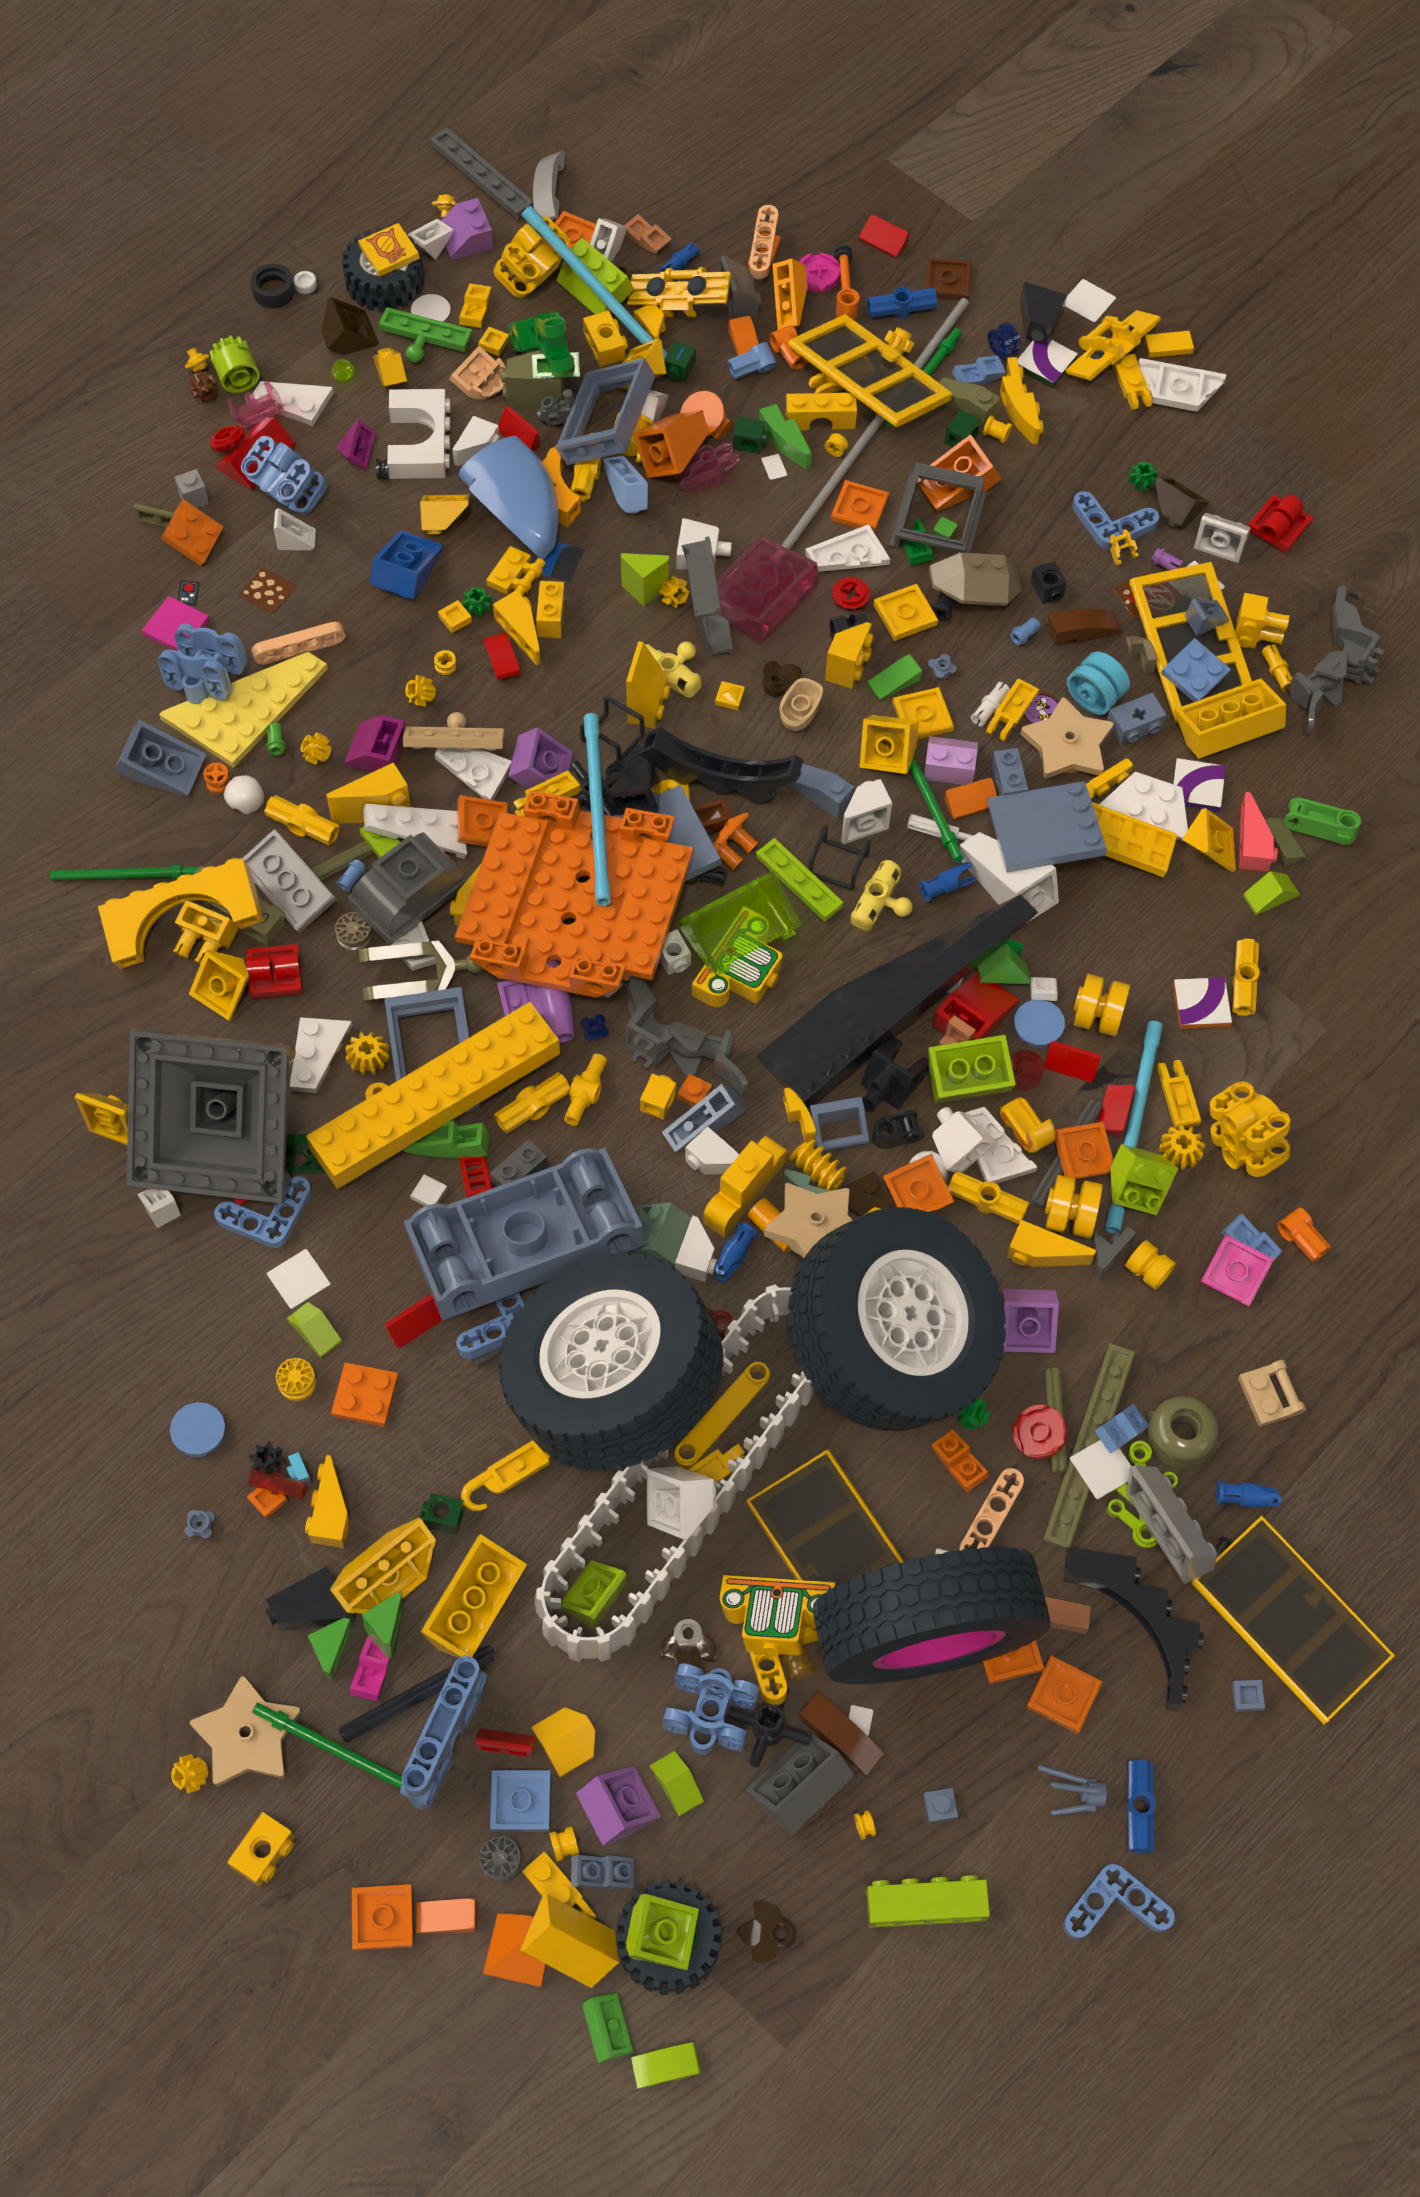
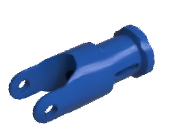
[919,862,976,902]
[715,1222,759,1282]
[1216,1480,1282,1508]

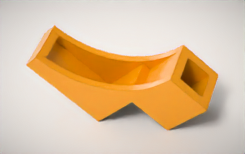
[542,445,581,527]

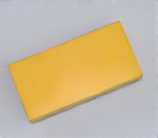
[1144,331,1194,358]

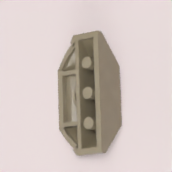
[929,553,1022,606]

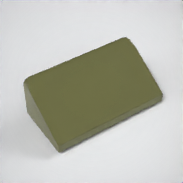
[133,503,174,528]
[1265,818,1306,867]

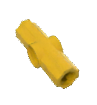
[571,433,601,502]
[264,795,340,846]
[1232,938,1260,1017]
[494,1072,571,1134]
[948,1171,1029,1224]

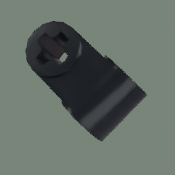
[872,1110,925,1149]

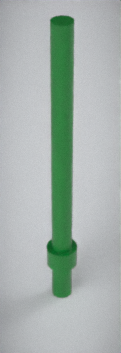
[885,328,962,428]
[910,756,964,862]
[50,864,200,880]
[252,1702,403,1789]

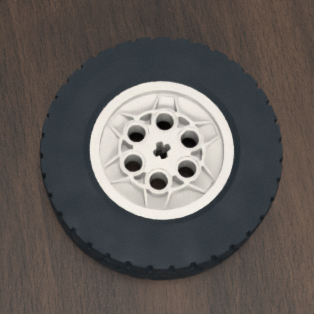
[788,1207,1006,1431]
[498,1253,724,1471]

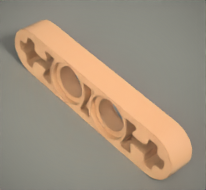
[749,205,778,279]
[252,622,346,665]
[959,1468,1024,1551]

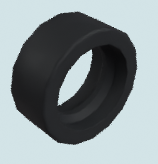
[250,263,295,308]

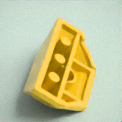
[330,1518,436,1613]

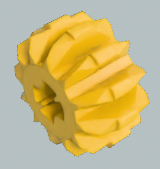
[346,1031,390,1076]
[1159,1124,1205,1170]

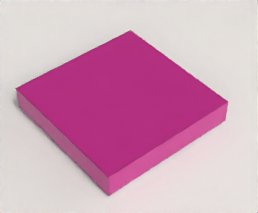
[142,596,210,651]
[1201,1234,1274,1307]

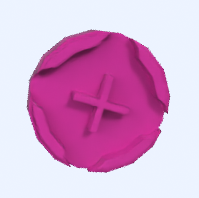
[799,253,841,292]

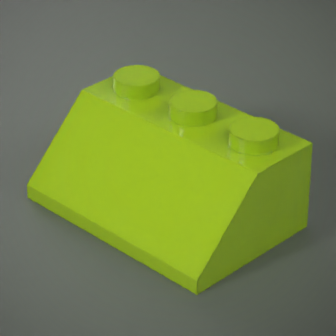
[557,238,634,315]
[928,1035,1016,1104]

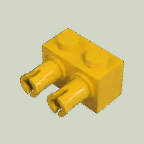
[1234,593,1290,649]
[173,900,239,965]

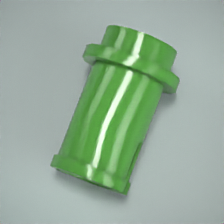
[266,723,286,756]

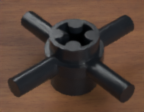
[570,761,625,816]
[727,1688,812,1767]

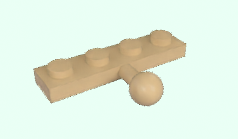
[403,712,504,751]

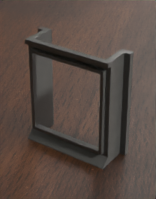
[889,462,987,553]
[681,536,734,656]

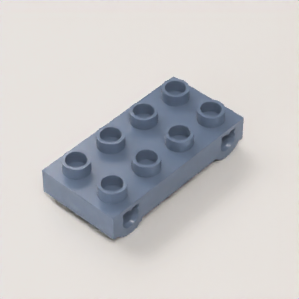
[404,1148,646,1320]

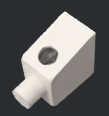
[676,518,732,569]
[932,1107,996,1173]

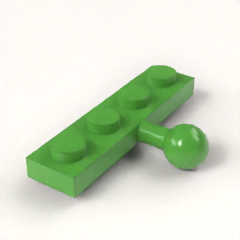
[379,307,473,363]

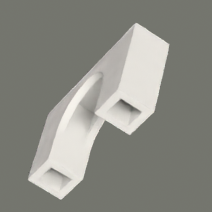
[387,389,451,479]

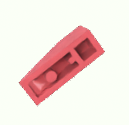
[1239,792,1278,872]

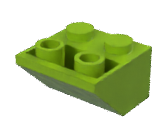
[1111,1144,1179,1215]

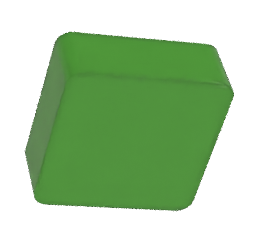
[933,517,958,539]

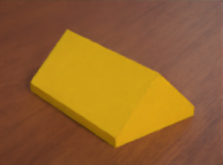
[520,1893,619,1988]

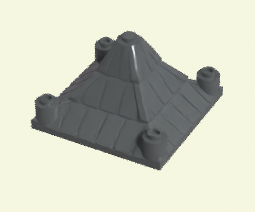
[127,1025,296,1203]

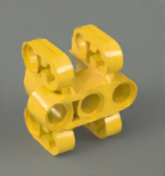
[493,216,570,298]
[1210,1082,1290,1177]

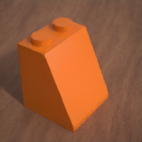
[633,410,709,478]

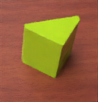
[621,553,669,606]
[561,1560,627,1631]

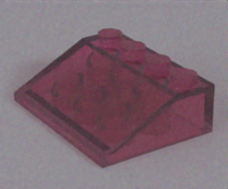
[717,536,820,643]

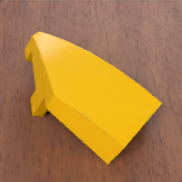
[633,305,666,340]

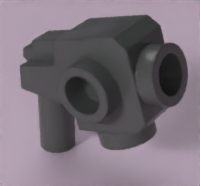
[537,389,575,426]

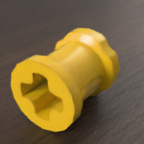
[982,415,1012,444]

